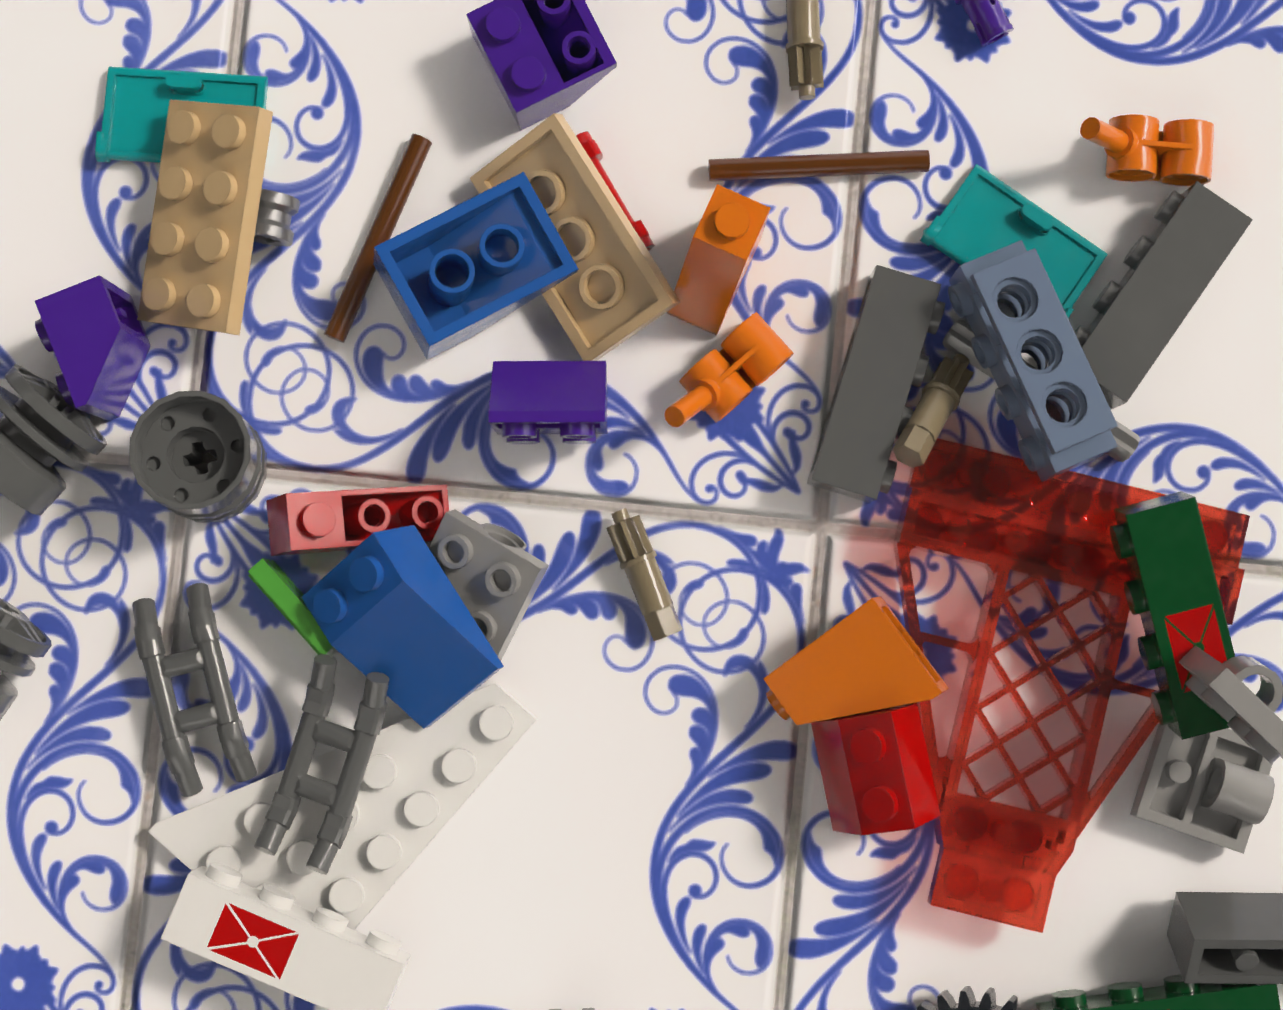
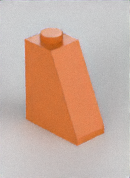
[667,184,771,336]
[763,596,949,725]

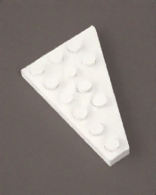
[148,682,538,930]

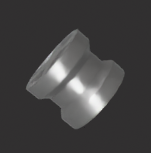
[254,189,300,247]

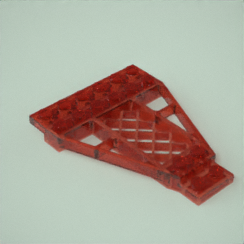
[893,438,1250,933]

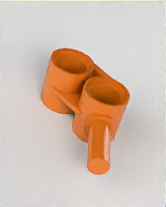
[1080,114,1214,186]
[664,312,794,427]

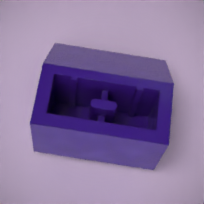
[466,0,617,131]
[35,275,151,421]
[488,361,608,444]

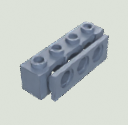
[948,240,1118,482]

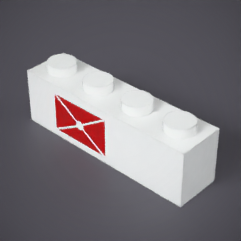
[160,863,411,1010]

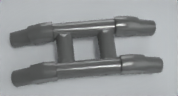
[132,583,257,797]
[254,654,390,875]

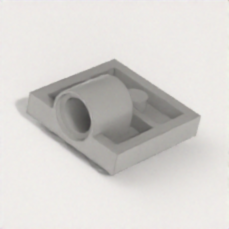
[429,509,549,661]
[1179,645,1283,764]
[1130,723,1275,854]

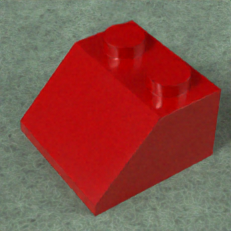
[811,702,941,836]

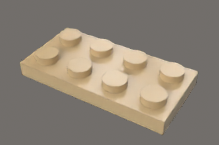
[137,100,273,335]
[470,113,680,361]

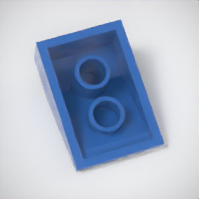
[373,172,579,360]
[302,525,504,729]

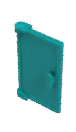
[95,66,268,163]
[919,164,1108,318]

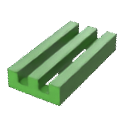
[248,558,337,656]

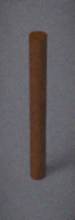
[324,134,432,343]
[708,150,930,181]

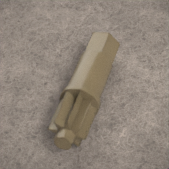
[785,0,824,100]
[893,354,974,468]
[606,508,682,641]

